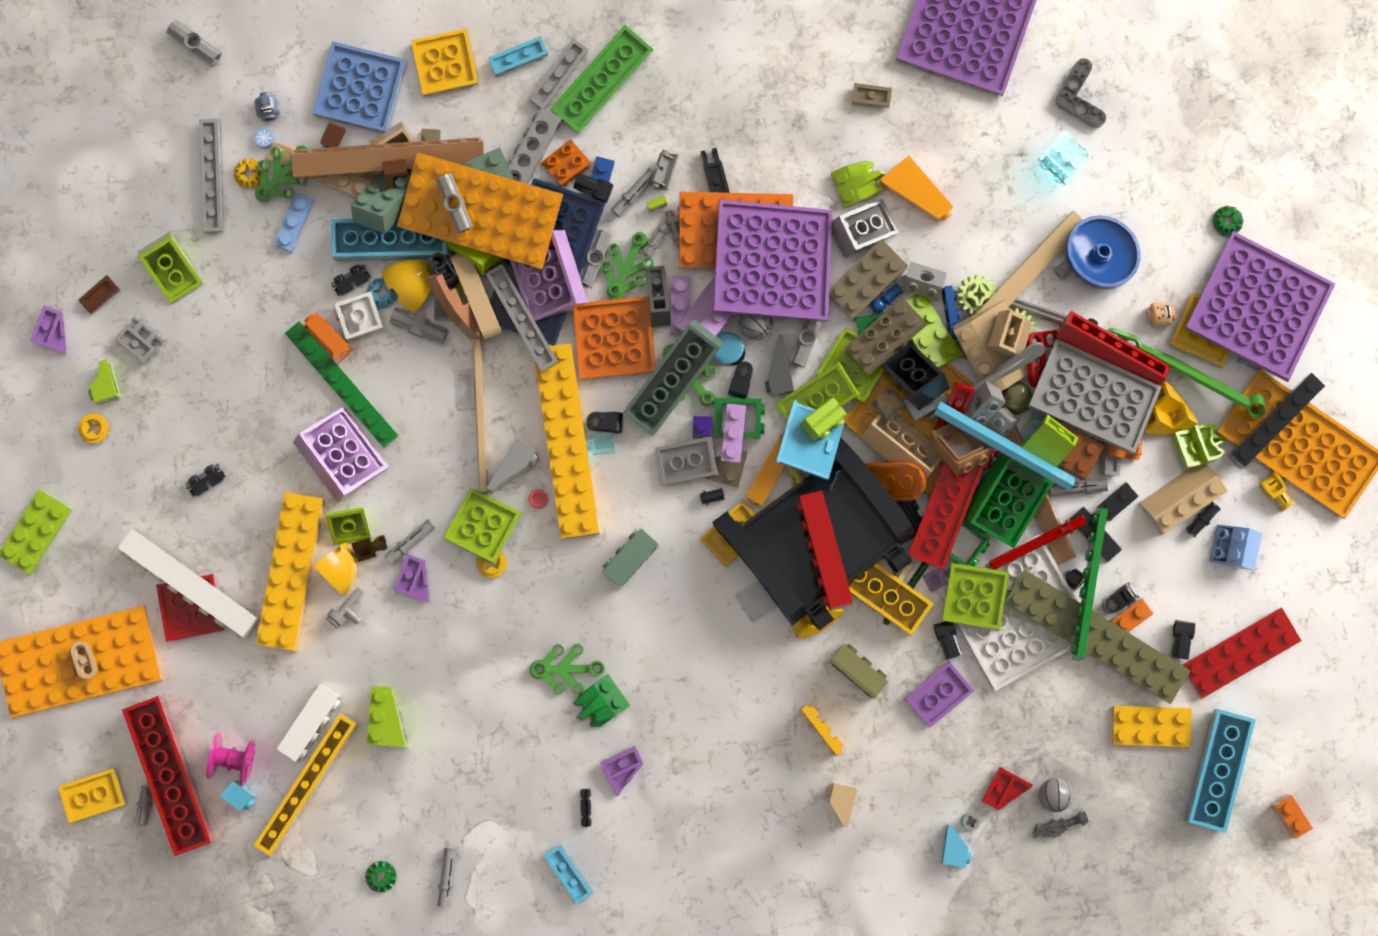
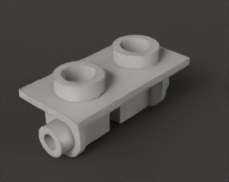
[651,149,679,191]

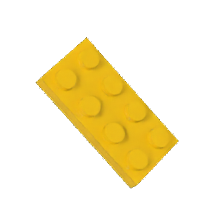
[1112,706,1192,747]

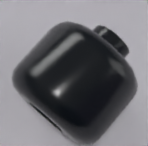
[1065,568,1084,590]

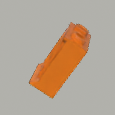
[303,312,353,365]

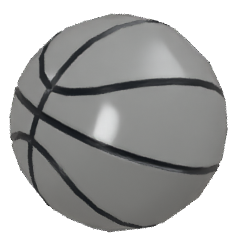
[739,315,772,341]
[1039,778,1073,812]

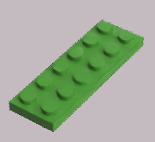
[550,25,653,135]

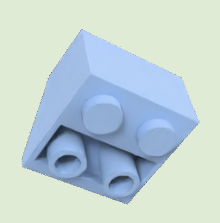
[1210,524,1262,571]

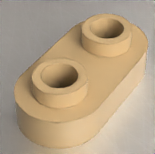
[71,641,98,679]

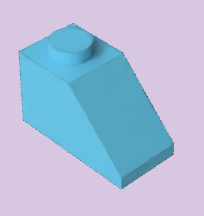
[220,780,256,811]
[941,825,971,868]

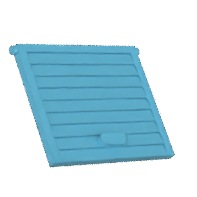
[776,400,845,480]

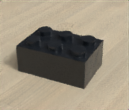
[881,343,950,410]

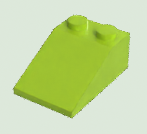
[138,232,203,303]

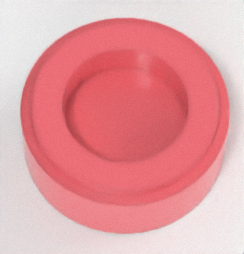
[528,489,548,509]

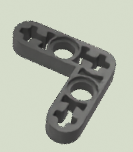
[1055,58,1106,128]

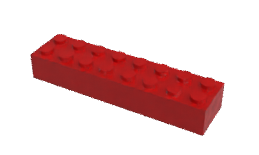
[122,696,215,856]

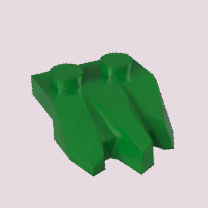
[573,674,630,727]

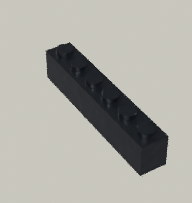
[1227,372,1325,469]

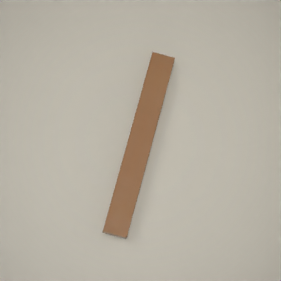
[1006,425,1076,565]

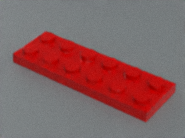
[908,448,985,570]
[1182,607,1302,699]

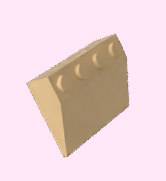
[952,300,1037,391]

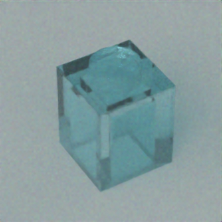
[586,432,615,455]

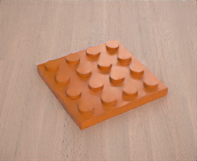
[573,296,656,380]

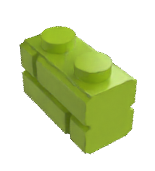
[800,397,847,441]

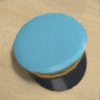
[713,332,745,366]

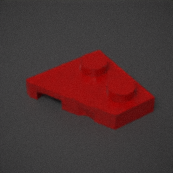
[981,767,1033,810]

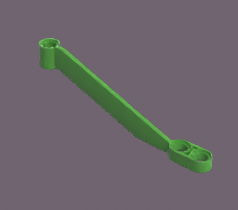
[1107,328,1266,418]

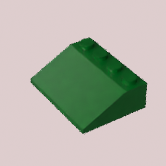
[964,452,1054,548]

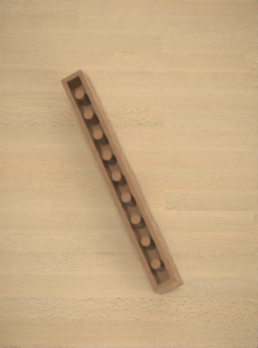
[290,137,484,179]

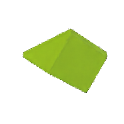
[325,507,371,545]

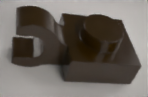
[352,535,388,562]

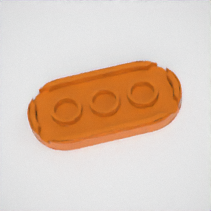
[865,462,926,501]

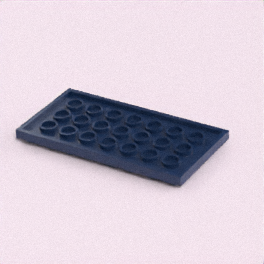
[490,178,606,346]

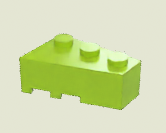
[367,686,408,747]

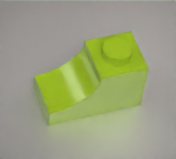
[88,359,120,405]

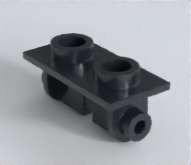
[331,264,371,296]
[186,463,226,497]

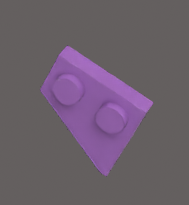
[30,306,67,354]
[393,554,429,603]
[600,745,643,797]

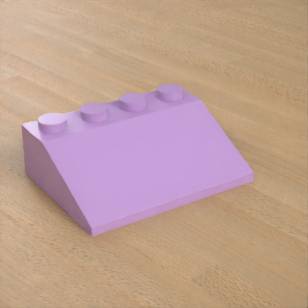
[510,230,588,321]
[293,406,388,503]

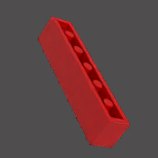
[1056,311,1170,385]
[796,491,853,611]

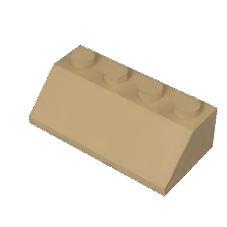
[860,406,942,479]
[1139,465,1228,535]

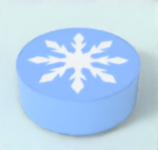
[254,128,274,148]

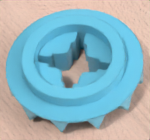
[366,277,397,308]

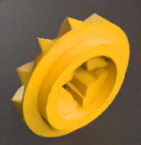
[233,158,263,189]
[78,413,109,444]
[476,552,507,578]

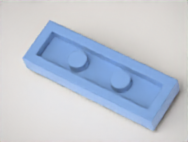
[274,192,314,252]

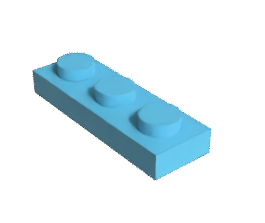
[488,36,548,76]
[544,845,593,904]

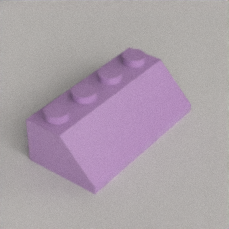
[676,276,734,337]

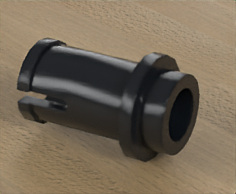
[699,488,725,506]

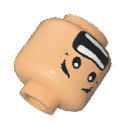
[1146,301,1175,327]

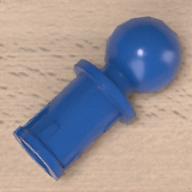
[870,283,904,313]

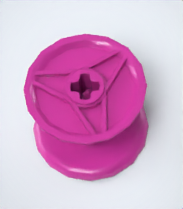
[206,732,256,786]

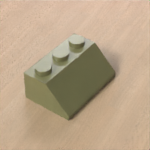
[828,644,888,700]

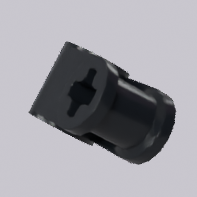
[426,253,459,287]
[728,361,753,399]
[586,412,623,433]
[1102,582,1140,614]

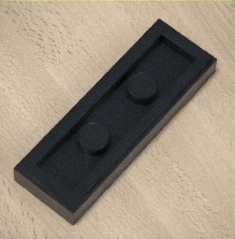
[1069,506,1122,562]

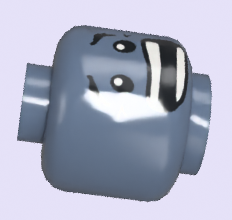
[254,92,280,121]

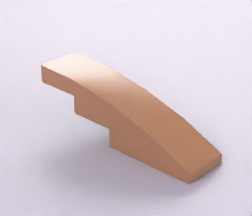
[426,274,483,339]

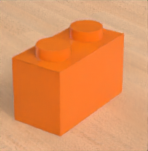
[1271,794,1313,839]

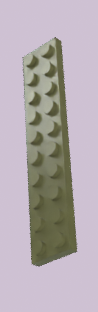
[1004,569,1191,704]

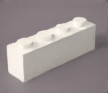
[277,684,341,762]

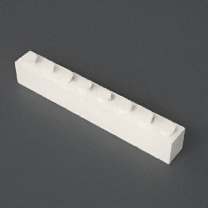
[118,529,259,638]

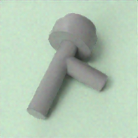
[326,588,363,628]

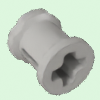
[1053,257,1072,281]
[961,812,980,831]

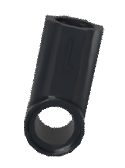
[573,173,614,203]
[1171,620,1196,660]
[933,621,962,660]

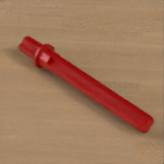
[989,515,1087,569]

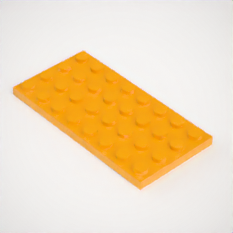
[397,152,563,269]
[1216,370,1378,519]
[0,605,162,718]

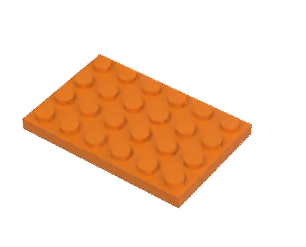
[679,192,793,269]

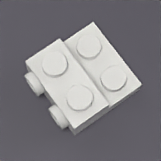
[333,291,383,342]

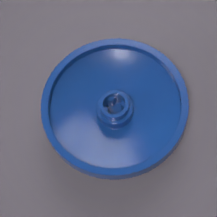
[1065,215,1141,290]

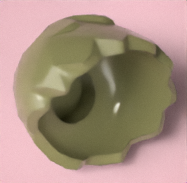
[1001,381,1032,415]

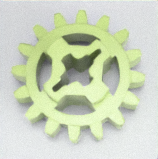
[956,274,997,315]

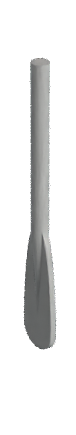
[929,342,1045,421]

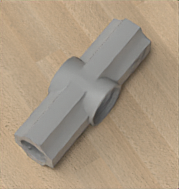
[166,19,222,66]
[435,173,473,234]
[580,229,612,288]
[389,307,449,345]
[789,320,822,368]

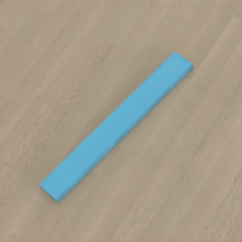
[934,401,1076,491]

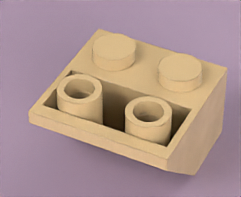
[987,310,1032,358]

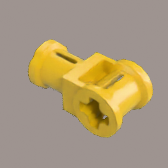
[1258,471,1295,512]

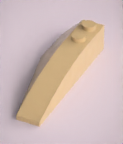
[265,142,378,199]

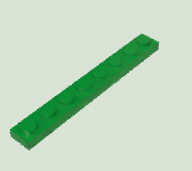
[285,321,398,448]
[1070,508,1108,662]

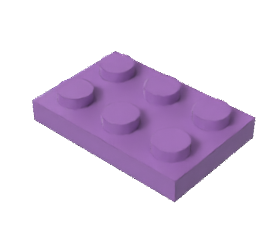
[905,661,974,728]

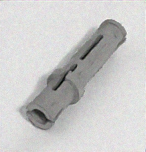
[611,168,654,217]
[1049,479,1108,496]
[384,519,435,565]
[437,847,457,907]

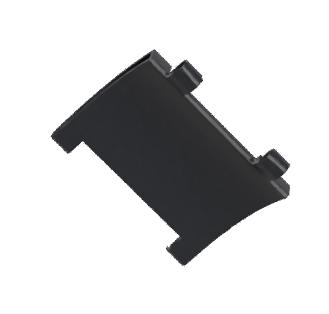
[712,437,915,631]

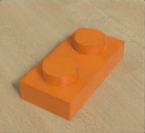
[1110,598,1153,632]

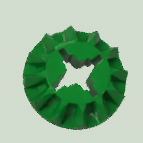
[1213,205,1244,236]
[365,861,397,892]

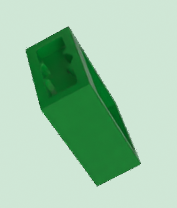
[714,398,765,439]
[949,520,990,566]

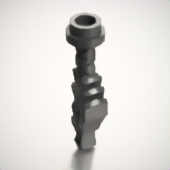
[1033,811,1089,838]

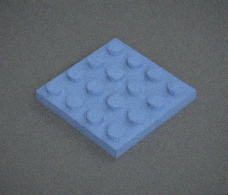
[313,41,406,132]

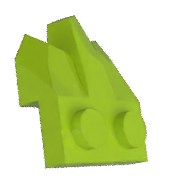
[831,161,885,208]
[1172,424,1225,470]

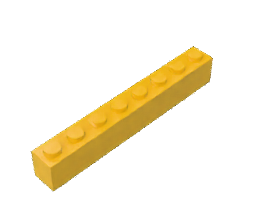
[253,713,358,856]

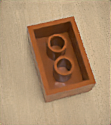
[1056,420,1105,481]

